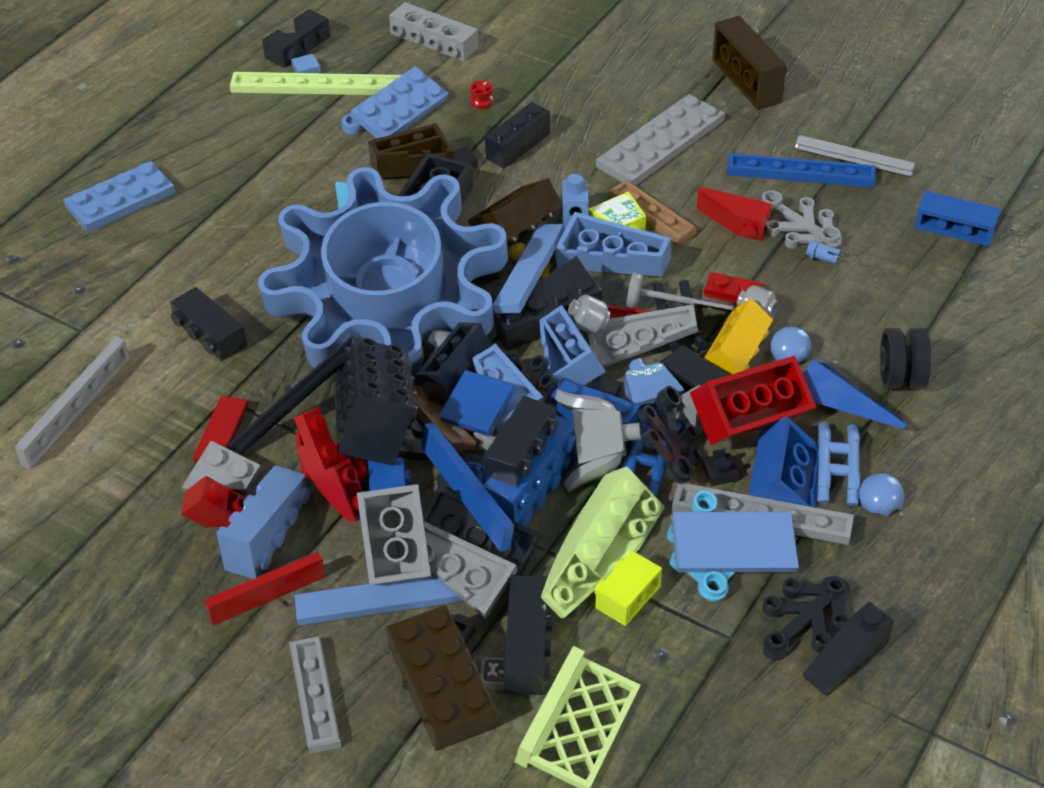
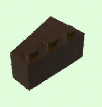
[368,123,454,178]

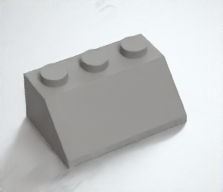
[357,484,431,585]

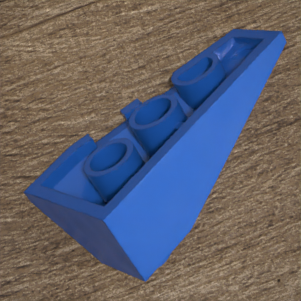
[803,359,909,429]

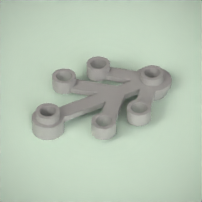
[762,190,842,249]

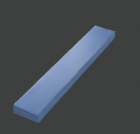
[493,224,565,314]
[294,575,464,626]

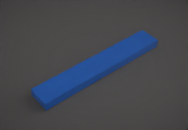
[727,153,876,188]
[421,423,514,552]

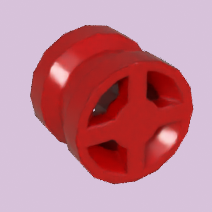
[470,80,493,109]

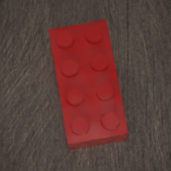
[690,356,817,446]

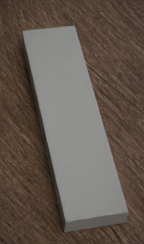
[289,636,341,754]

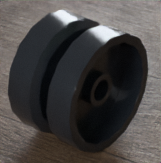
[880,328,931,389]

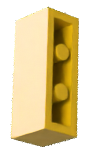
[704,298,773,375]

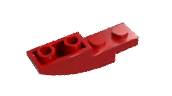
[294,407,363,523]

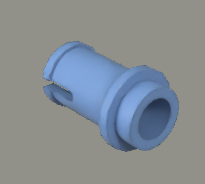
[806,240,841,265]

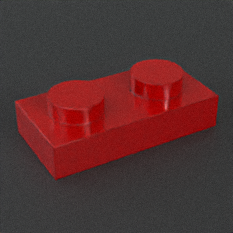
[704,272,762,303]

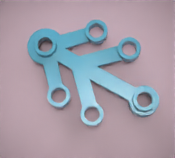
[667,491,736,602]

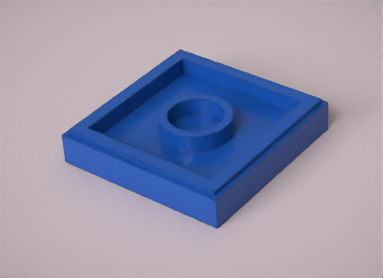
[439,370,516,437]

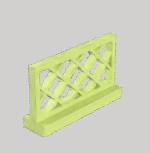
[515,646,641,788]

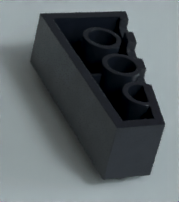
[494,256,602,351]

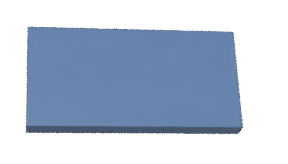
[671,512,799,572]

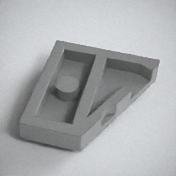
[182,441,262,493]

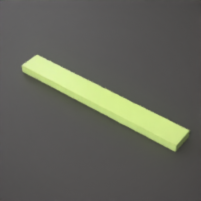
[230,72,401,95]

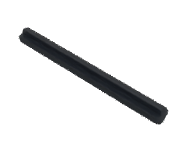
[227,336,353,455]

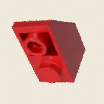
[181,476,246,528]

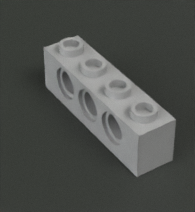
[389,2,479,61]

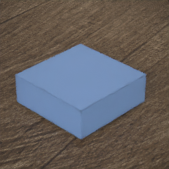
[291,54,321,73]

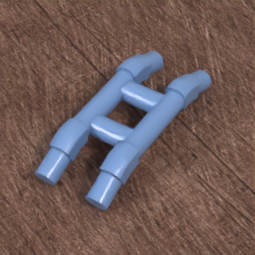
[817,422,860,506]

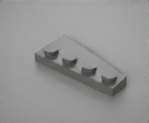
[588,304,698,368]

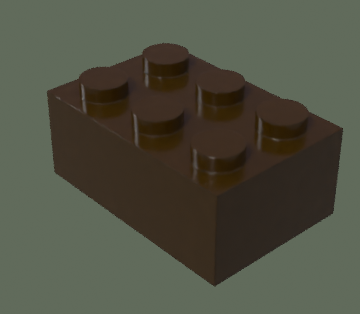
[467,178,562,244]

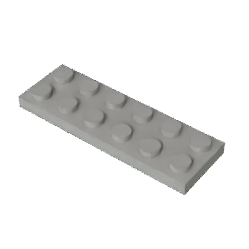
[596,94,725,186]

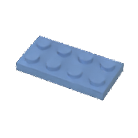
[350,66,449,139]
[63,161,176,233]

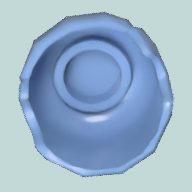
[770,327,812,363]
[859,473,905,517]

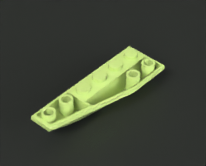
[541,467,665,618]

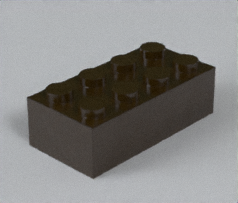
[712,15,787,110]
[387,605,496,752]

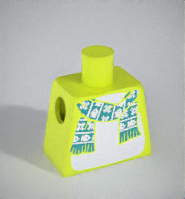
[588,192,646,231]

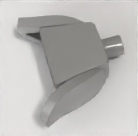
[555,389,641,494]

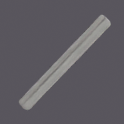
[796,135,915,176]

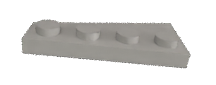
[423,521,518,619]

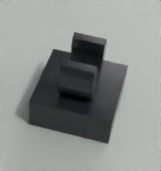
[702,448,739,486]

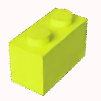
[594,551,662,626]

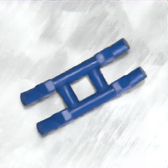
[622,419,683,497]

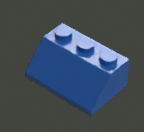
[749,417,819,507]

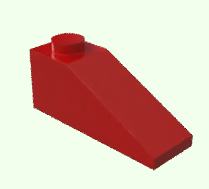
[696,186,772,241]

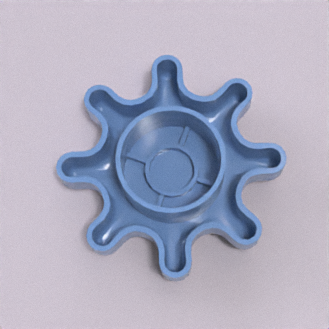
[258,167,508,378]

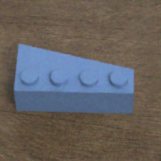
[555,212,671,277]
[216,465,311,579]

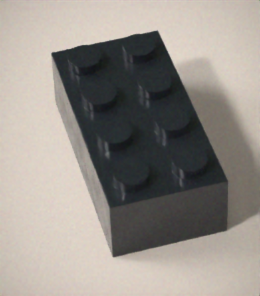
[398,153,473,204]

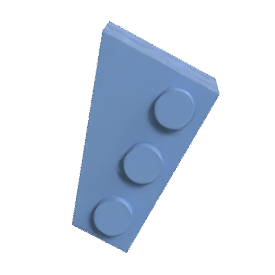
[539,305,606,392]

